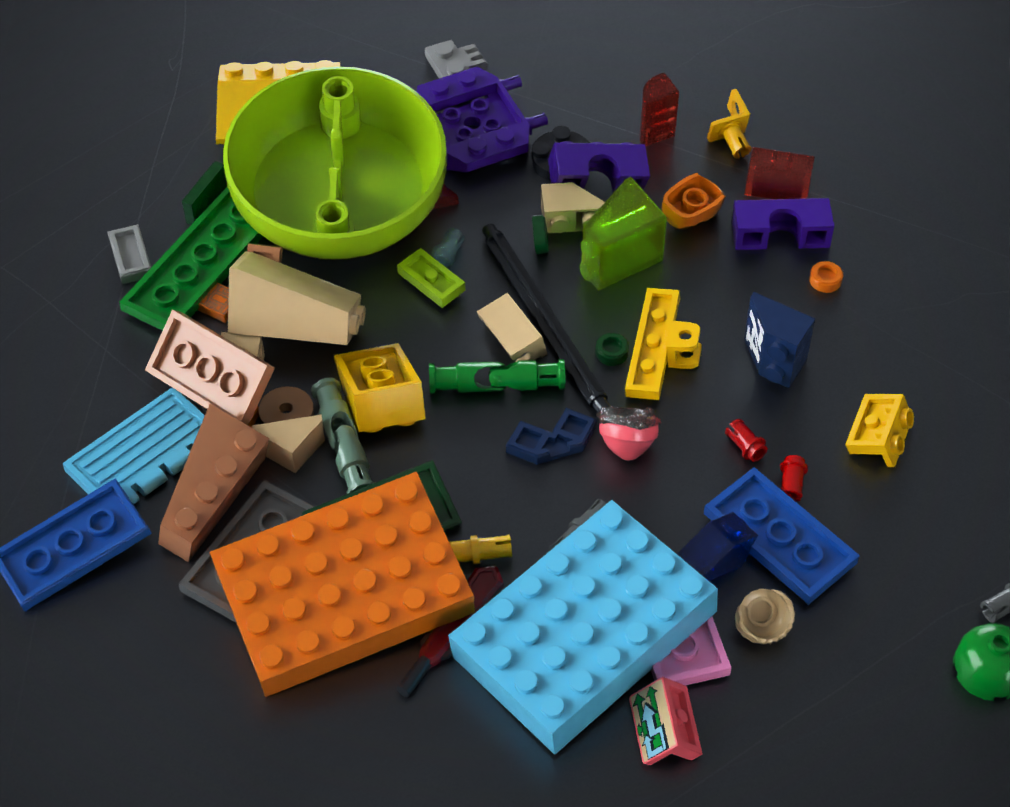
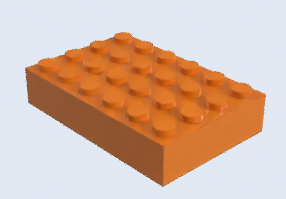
[209,471,475,697]

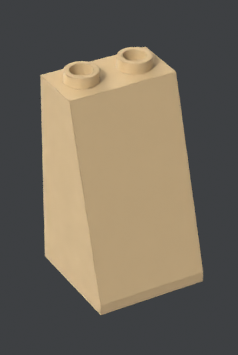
[228,251,366,345]

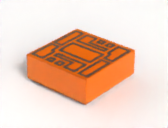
[198,283,229,323]

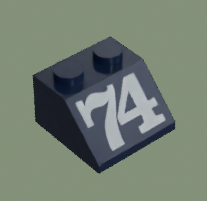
[744,292,815,388]

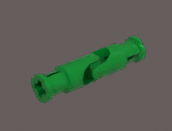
[429,359,566,394]

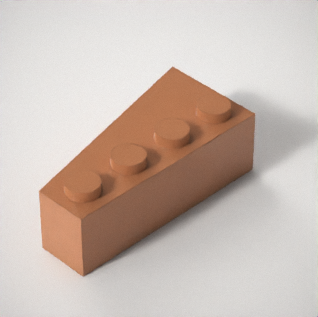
[158,403,270,562]

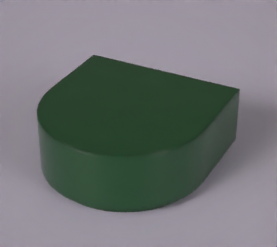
[532,215,549,254]

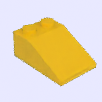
[334,343,426,433]

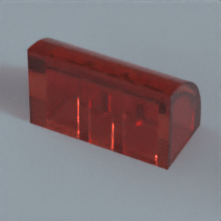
[639,73,679,146]
[744,147,815,199]

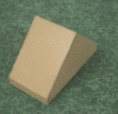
[252,415,325,473]

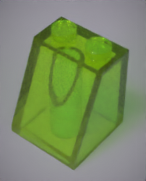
[580,177,667,291]

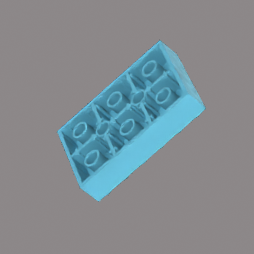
[448,500,718,755]

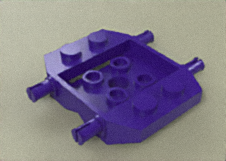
[416,66,548,172]

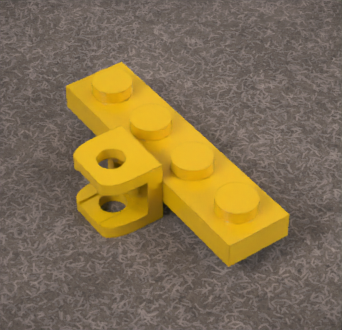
[625,288,702,400]

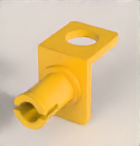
[707,89,752,159]

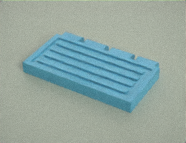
[62,388,205,505]

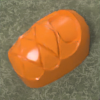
[662,173,725,229]

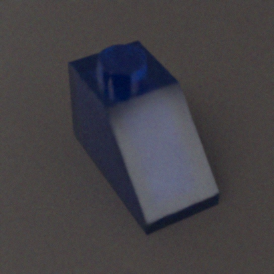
[677,512,758,581]

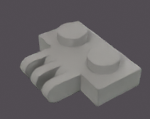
[425,40,488,78]

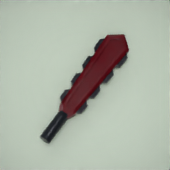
[396,566,504,697]

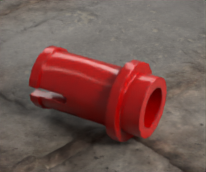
[725,419,768,462]
[780,455,808,502]

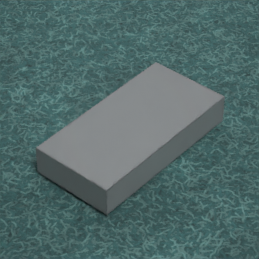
[107,224,151,284]

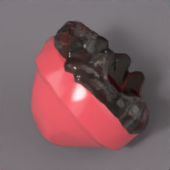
[596,406,661,461]

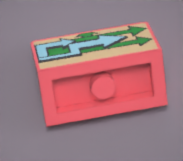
[629,677,703,765]

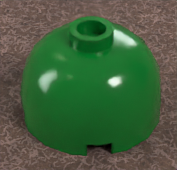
[953,623,1010,701]

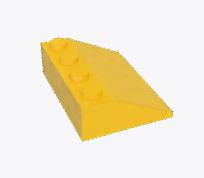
[216,60,341,144]

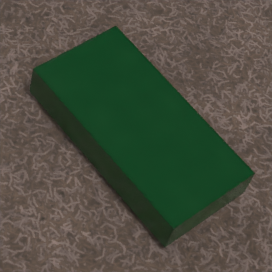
[182,161,227,225]

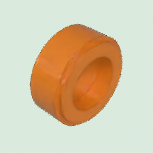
[809,261,843,293]

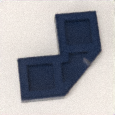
[506,408,597,465]

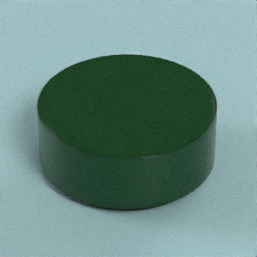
[595,333,629,366]

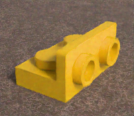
[845,394,914,467]

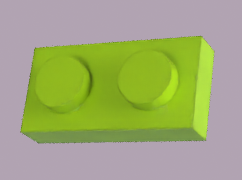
[397,248,466,308]

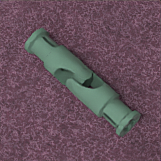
[311,378,375,494]

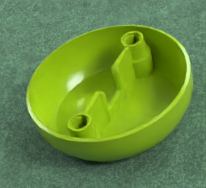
[223,67,447,259]

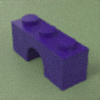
[548,141,650,193]
[731,198,834,250]

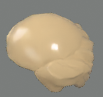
[735,589,795,645]

